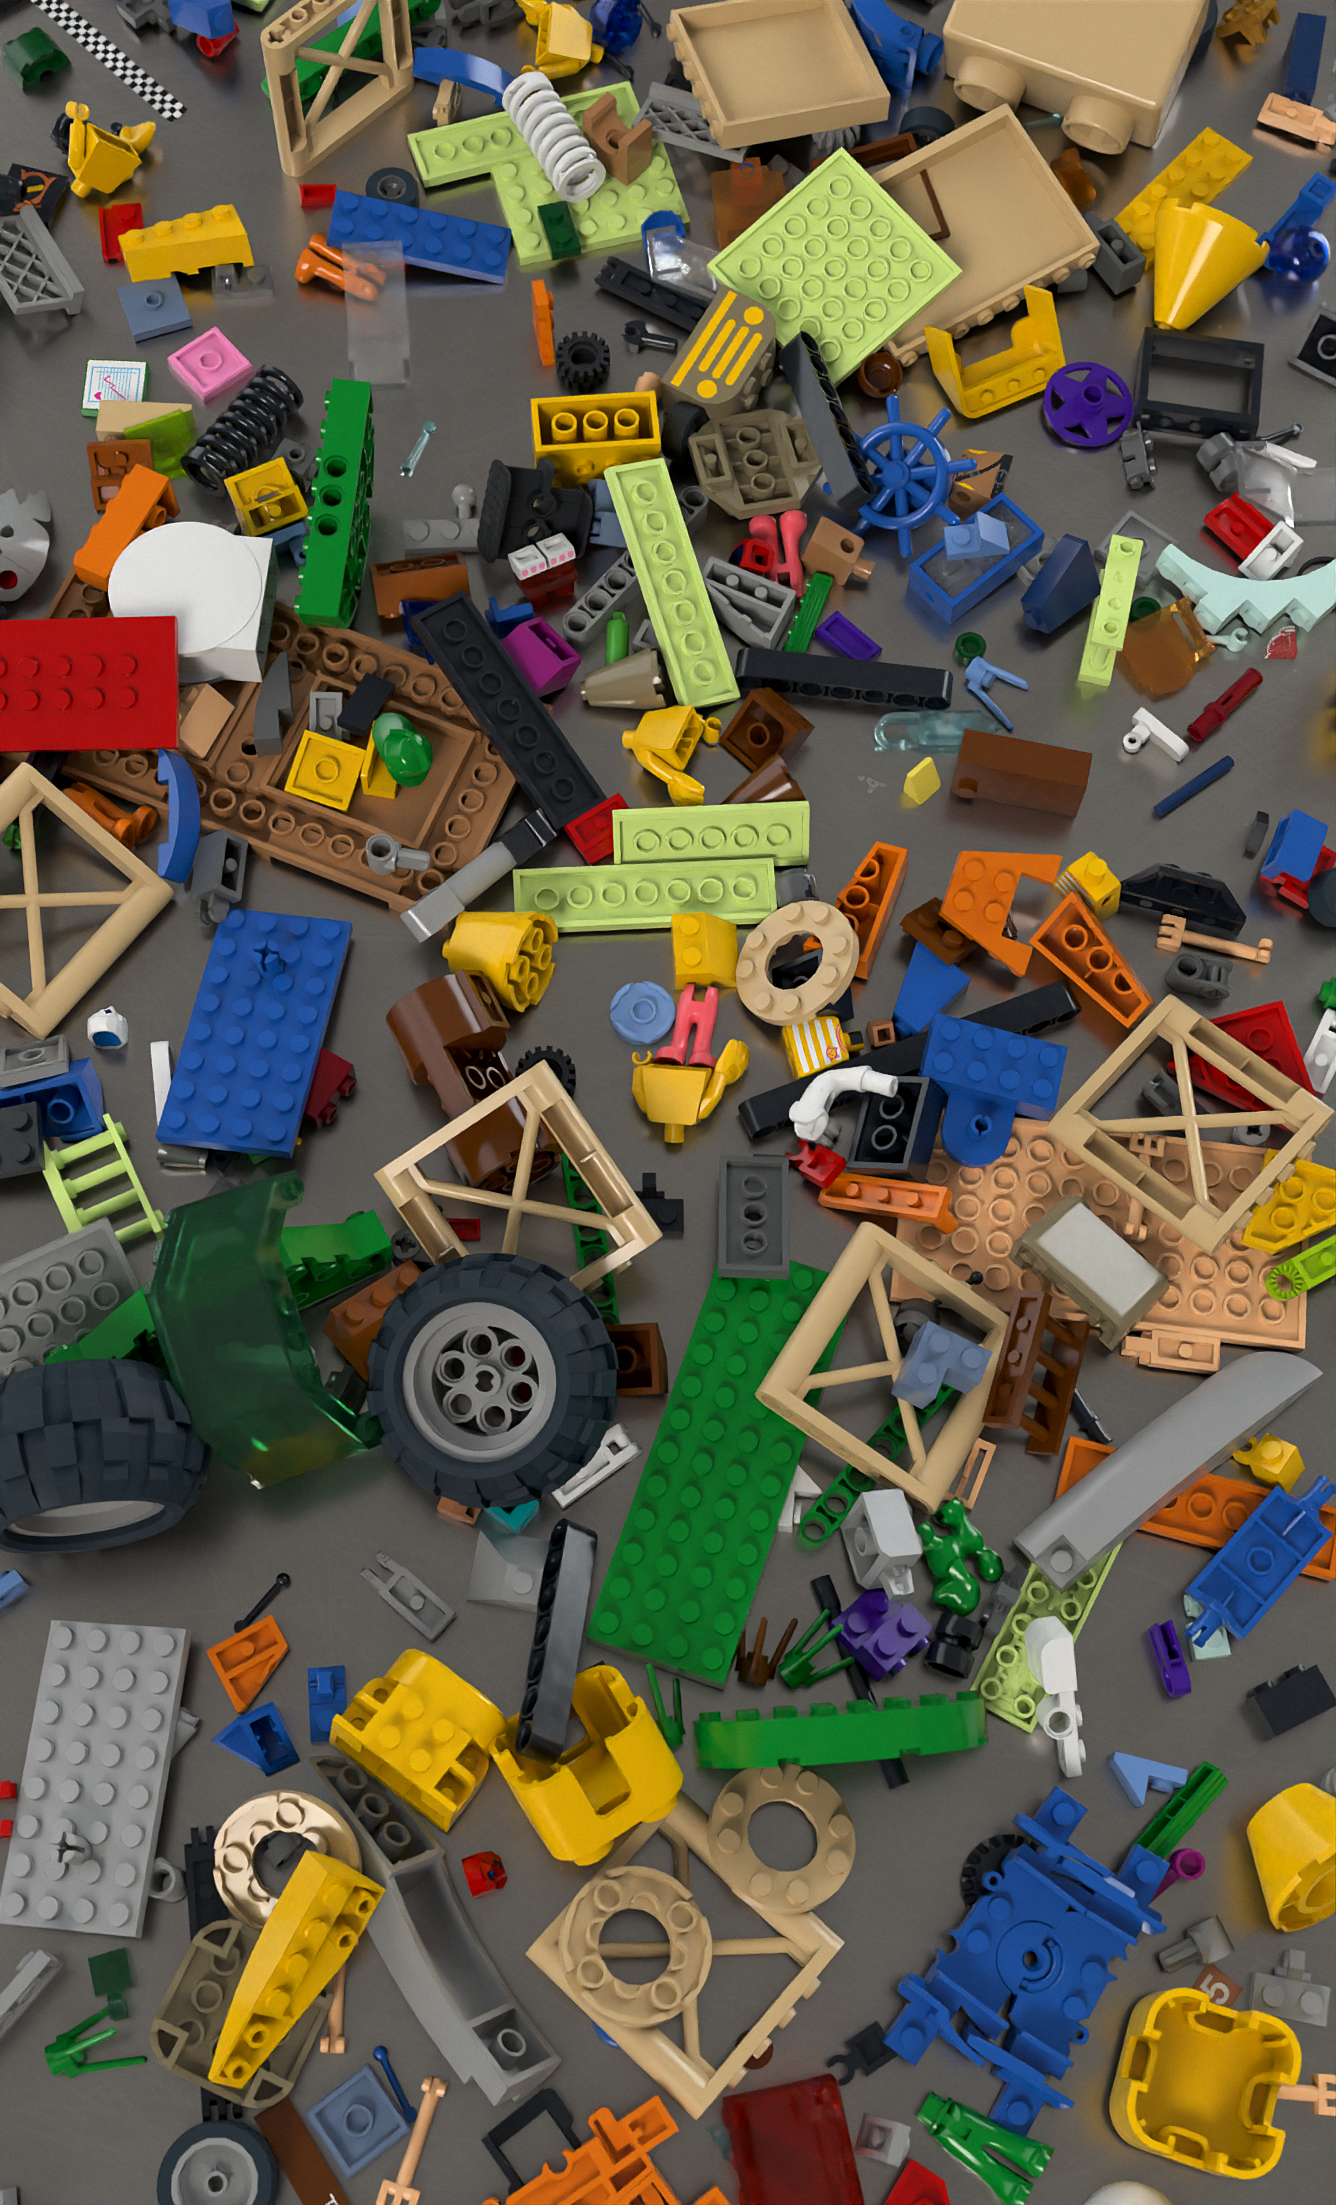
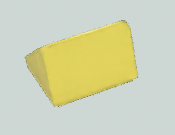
[903,757,941,805]

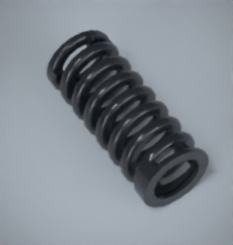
[181,364,304,498]

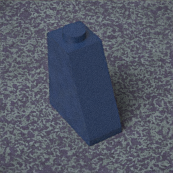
[1280,12,1327,106]
[1020,534,1101,634]

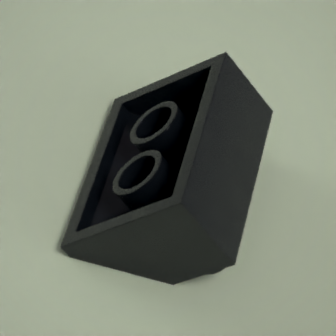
[846,1076,946,1184]

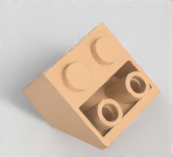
[176,683,235,759]

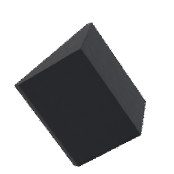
[1288,305,1336,386]

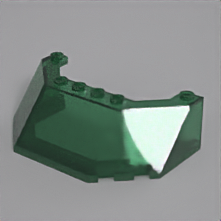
[144,1170,385,1489]

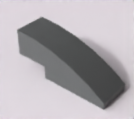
[254,652,294,756]

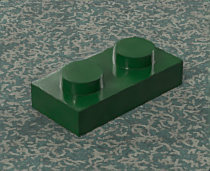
[537,200,581,261]

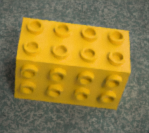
[531,391,661,492]

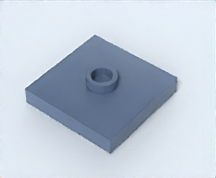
[116,272,193,342]
[304,2063,413,2180]

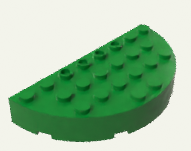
[294,379,375,629]
[692,1690,989,1769]

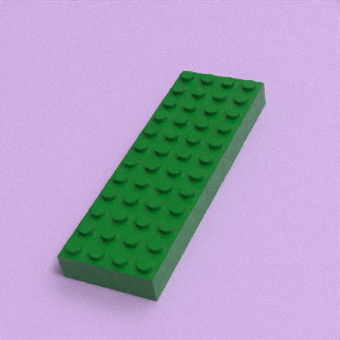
[585,1246,855,1690]

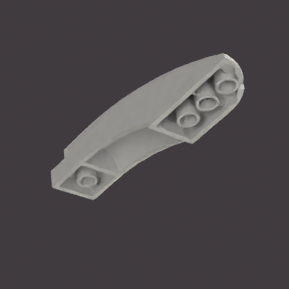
[1012,1351,1324,1594]
[303,1756,562,2107]

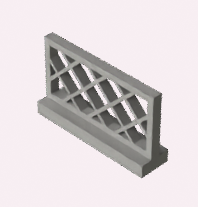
[631,82,756,164]
[0,205,85,315]

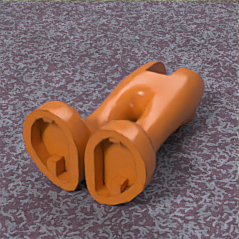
[295,232,387,302]
[61,782,157,851]

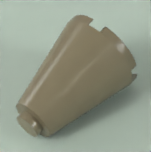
[580,645,670,710]

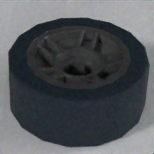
[898,106,955,148]

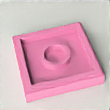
[167,326,253,403]

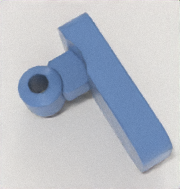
[262,522,310,567]

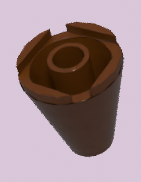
[719,753,806,805]

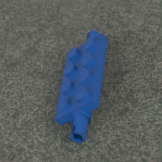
[1184,1475,1336,1648]

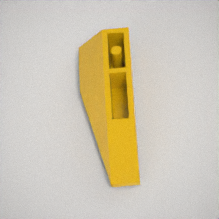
[208,1850,385,2089]

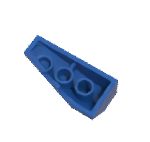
[0,1057,105,1141]

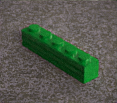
[781,572,833,654]
[1131,1760,1229,1860]

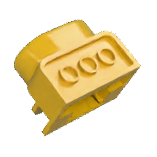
[329,1649,507,1833]

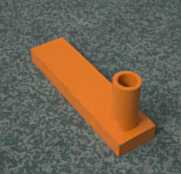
[818,1172,958,1234]

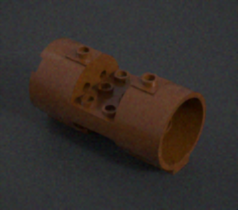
[386,968,564,1194]

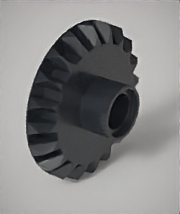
[961,1834,1058,1911]

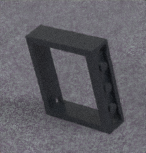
[1132,326,1265,446]

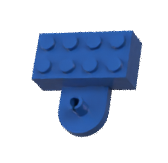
[918,1013,1068,1168]

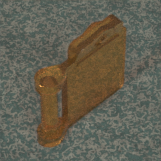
[710,166,788,253]
[1121,596,1217,696]

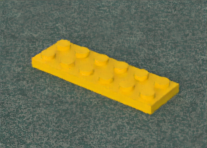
[1114,126,1254,270]

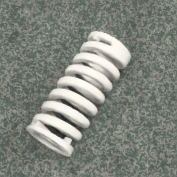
[502,71,606,203]

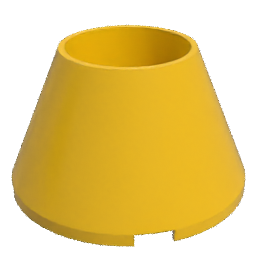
[1247,1783,1336,1932]

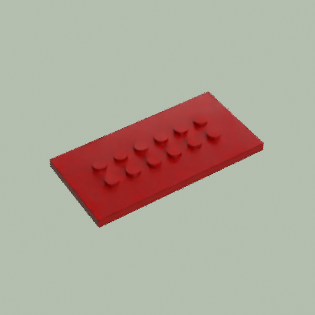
[0,616,180,753]

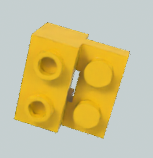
[224,456,308,537]

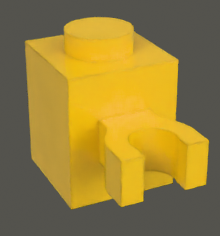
[1233,1433,1305,1494]

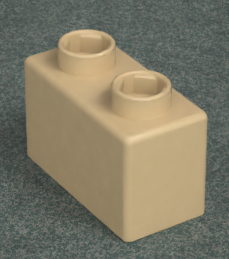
[943,0,1210,154]

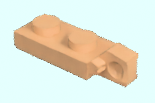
[1258,92,1336,145]
[1121,1329,1221,1375]

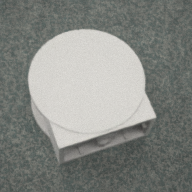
[108,522,280,686]

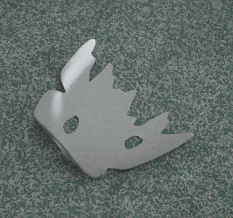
[0,489,51,601]

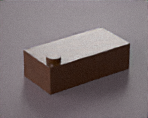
[950,728,1093,817]

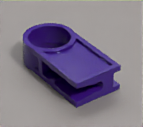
[1148,1619,1191,1698]

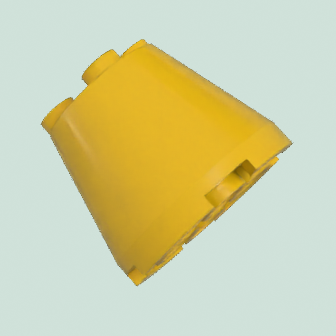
[442,911,558,1012]

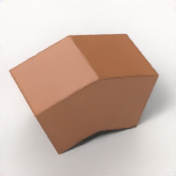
[866,1018,896,1048]
[437,1496,481,1525]

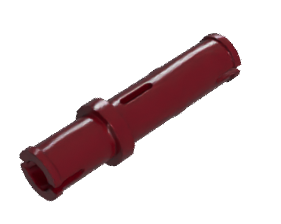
[1187,667,1263,742]

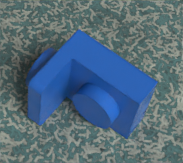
[485,596,534,639]

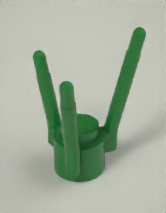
[777,1609,855,1689]
[646,1663,686,1749]
[45,2006,147,2079]

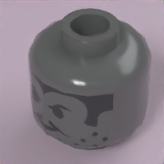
[774,868,819,909]

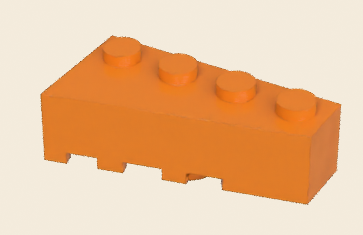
[72,463,181,593]
[803,841,908,980]
[1028,891,1156,1028]

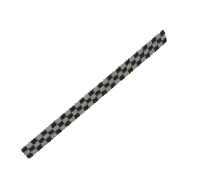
[31,0,187,122]

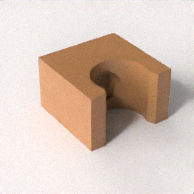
[583,92,652,186]

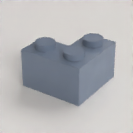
[587,479,628,548]
[890,1321,992,1409]

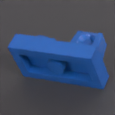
[308,1665,347,1745]

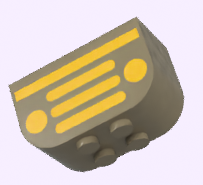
[661,284,776,420]

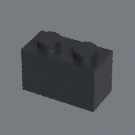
[1245,1663,1336,1741]

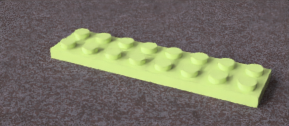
[407,81,641,188]
[604,458,741,709]
[513,858,777,933]

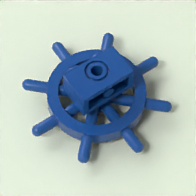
[823,394,977,558]

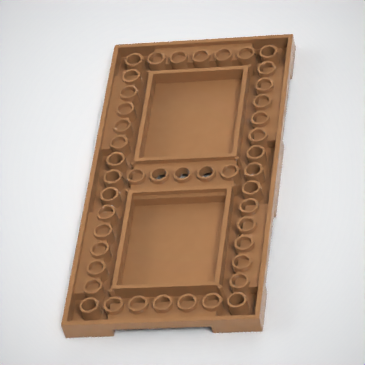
[0,566,553,931]

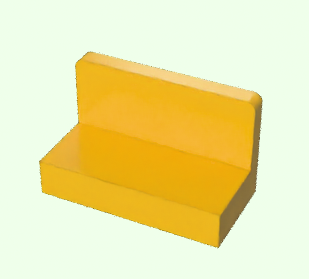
[360,720,399,799]

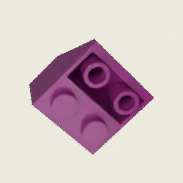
[501,616,583,698]

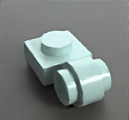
[1183,1594,1231,1662]

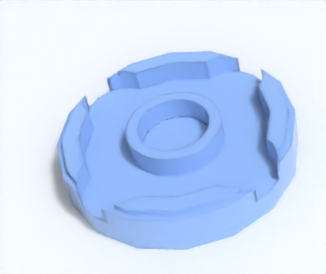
[610,981,675,1046]

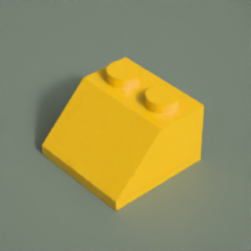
[671,912,739,990]

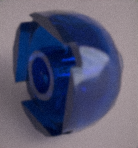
[588,0,643,54]
[1269,225,1330,289]

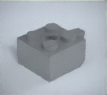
[840,1488,923,1601]

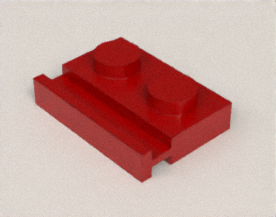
[98,202,144,262]
[1203,491,1275,560]
[564,792,630,866]

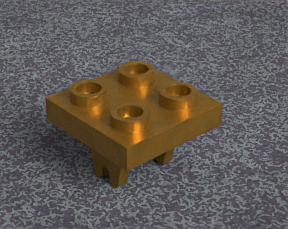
[1215,0,1281,46]

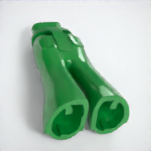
[916,2091,1055,2205]

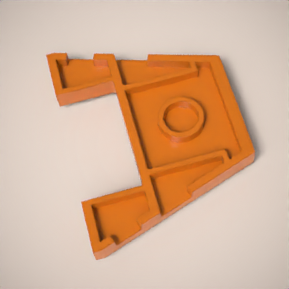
[939,851,1063,977]

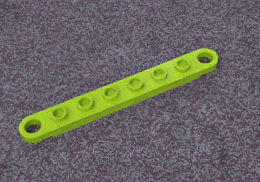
[1265,1234,1336,1301]

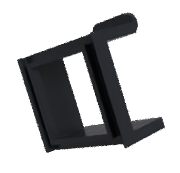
[481,2088,582,2195]

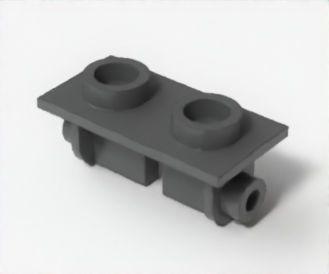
[1120,421,1158,489]
[1141,1069,1210,1134]

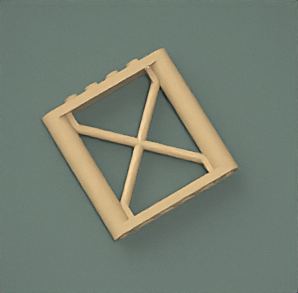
[260,0,415,177]
[0,762,175,1040]
[1046,994,1336,1256]
[373,1059,663,1347]
[755,1222,1010,1515]
[525,1788,845,2120]

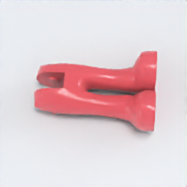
[749,510,807,598]
[654,983,719,1074]

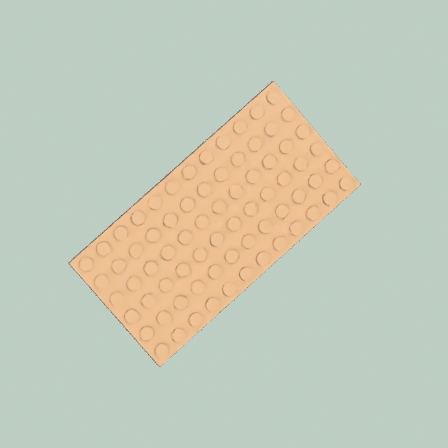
[889,1109,1312,1352]

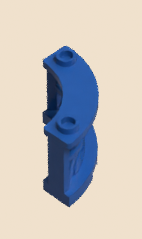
[847,0,923,99]

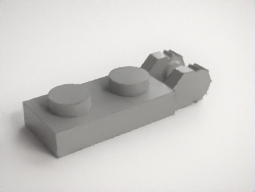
[360,1550,456,1642]

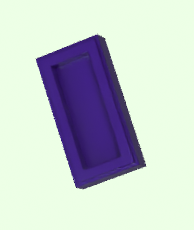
[815,610,882,661]

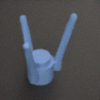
[965,656,1029,731]

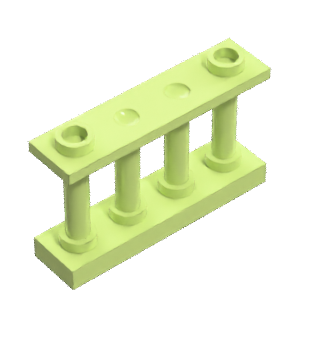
[1078,534,1143,687]
[42,1113,168,1245]

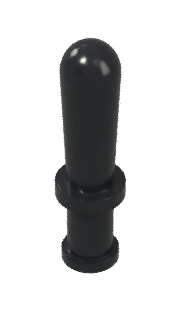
[1070,1386,1114,1445]

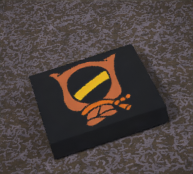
[0,163,70,229]

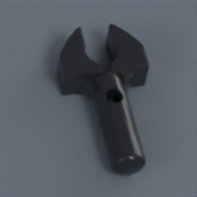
[621,320,678,353]

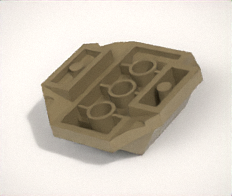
[688,409,823,520]

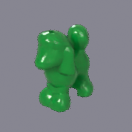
[915,1496,1004,1617]

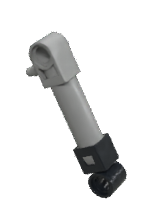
[400,807,559,943]

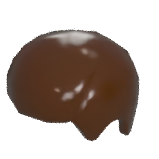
[857,351,903,399]

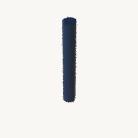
[1154,755,1234,816]

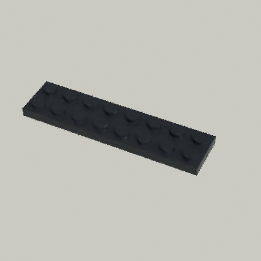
[409,589,608,831]

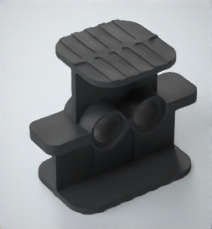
[477,457,593,563]

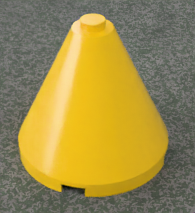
[1154,198,1270,332]

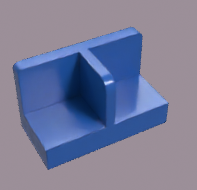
[1260,809,1328,882]

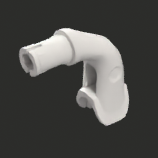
[789,1066,898,1140]

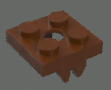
[899,897,980,967]

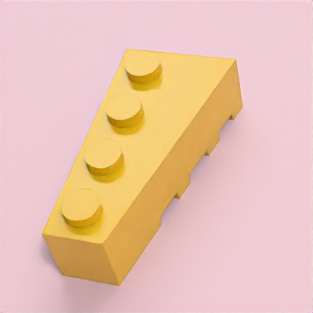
[117,204,254,283]

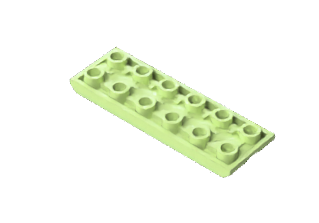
[969,1541,1123,1733]

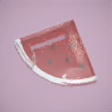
[1264,625,1298,658]

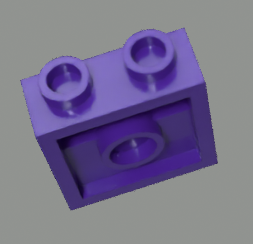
[827,1588,934,1682]

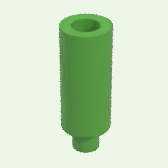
[605,612,630,666]

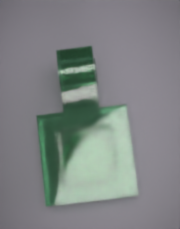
[88,1947,136,2022]

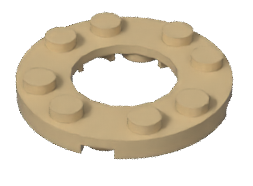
[736,900,859,1026]
[707,1763,856,1915]
[213,1790,363,1932]
[559,1866,712,2028]

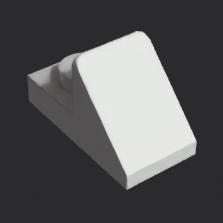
[1238,520,1305,581]
[778,1465,823,1533]

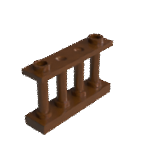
[982,1291,1091,1455]

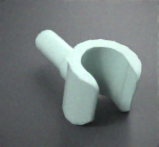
[1201,628,1248,652]

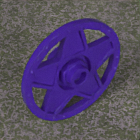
[1043,362,1133,447]

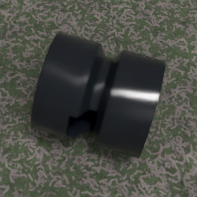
[924,1613,985,1679]

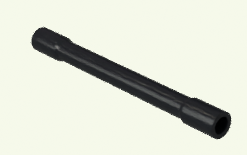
[810,1574,910,1790]

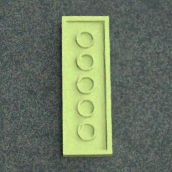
[612,801,810,866]

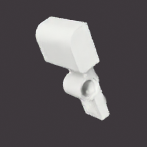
[1025,1616,1086,1777]

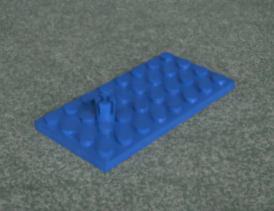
[156,908,353,1159]

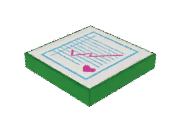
[81,359,149,417]

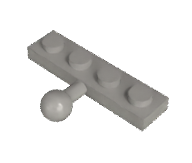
[403,484,528,554]

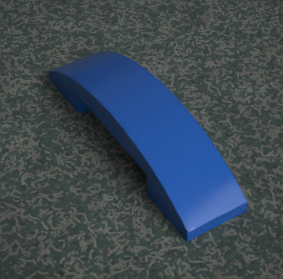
[412,47,523,108]
[1256,172,1336,270]
[158,749,200,884]

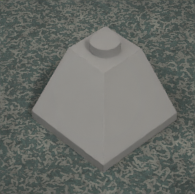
[467,1529,550,1613]

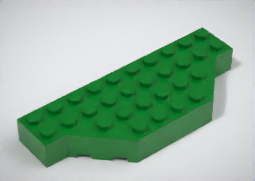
[44,1209,392,1372]

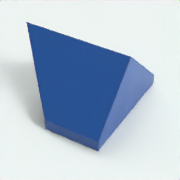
[211,1701,300,1776]

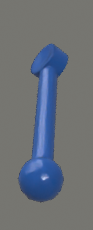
[373,2045,418,2123]

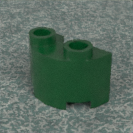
[3,27,71,90]

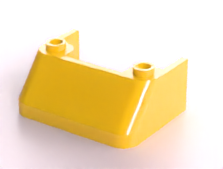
[923,284,1066,419]

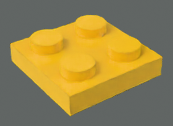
[284,729,366,813]

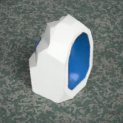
[87,1006,128,1049]

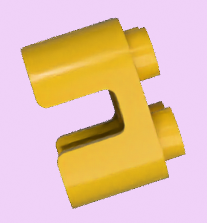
[488,1665,684,1866]
[1109,1988,1302,2179]

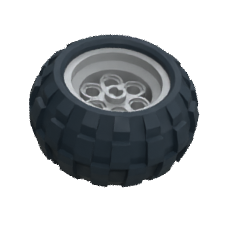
[366,1253,619,1509]
[0,1359,212,1554]

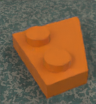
[531,279,555,367]
[206,1615,289,1715]

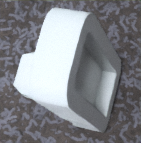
[1123,707,1189,762]

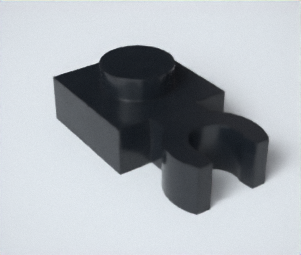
[826,2021,898,2086]

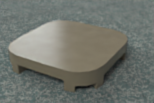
[150,1919,334,2109]

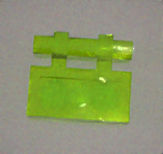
[122,409,193,475]

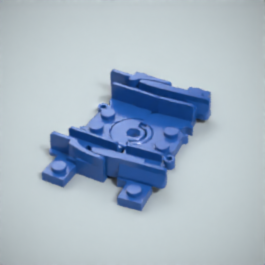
[882,1786,1170,2137]

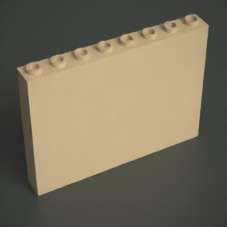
[871,103,1101,367]

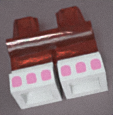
[508,533,580,608]

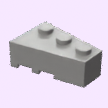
[701,556,796,650]

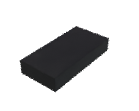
[337,672,395,738]

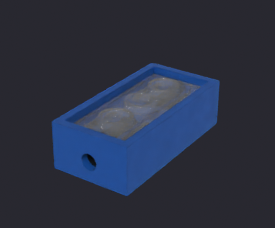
[908,492,1045,625]

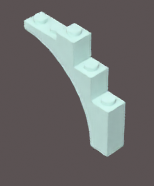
[1155,544,1336,635]

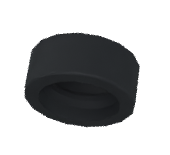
[661,401,710,465]

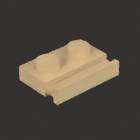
[433,78,462,127]

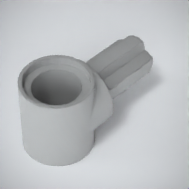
[366,834,431,875]
[148,1857,187,1902]
[1159,1915,1235,1973]

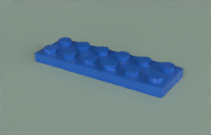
[326,190,512,284]

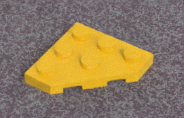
[1240,1148,1336,1255]

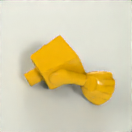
[515,0,604,80]
[66,101,156,198]
[622,705,722,807]
[631,1039,750,1143]

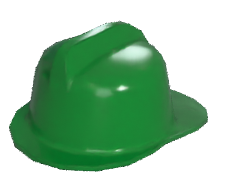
[372,712,434,787]

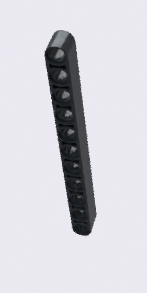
[738,980,1082,1139]

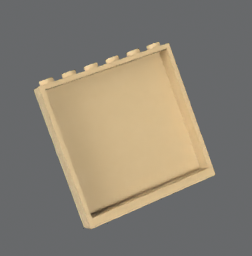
[666,0,891,150]

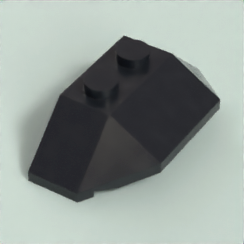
[1119,863,1246,936]

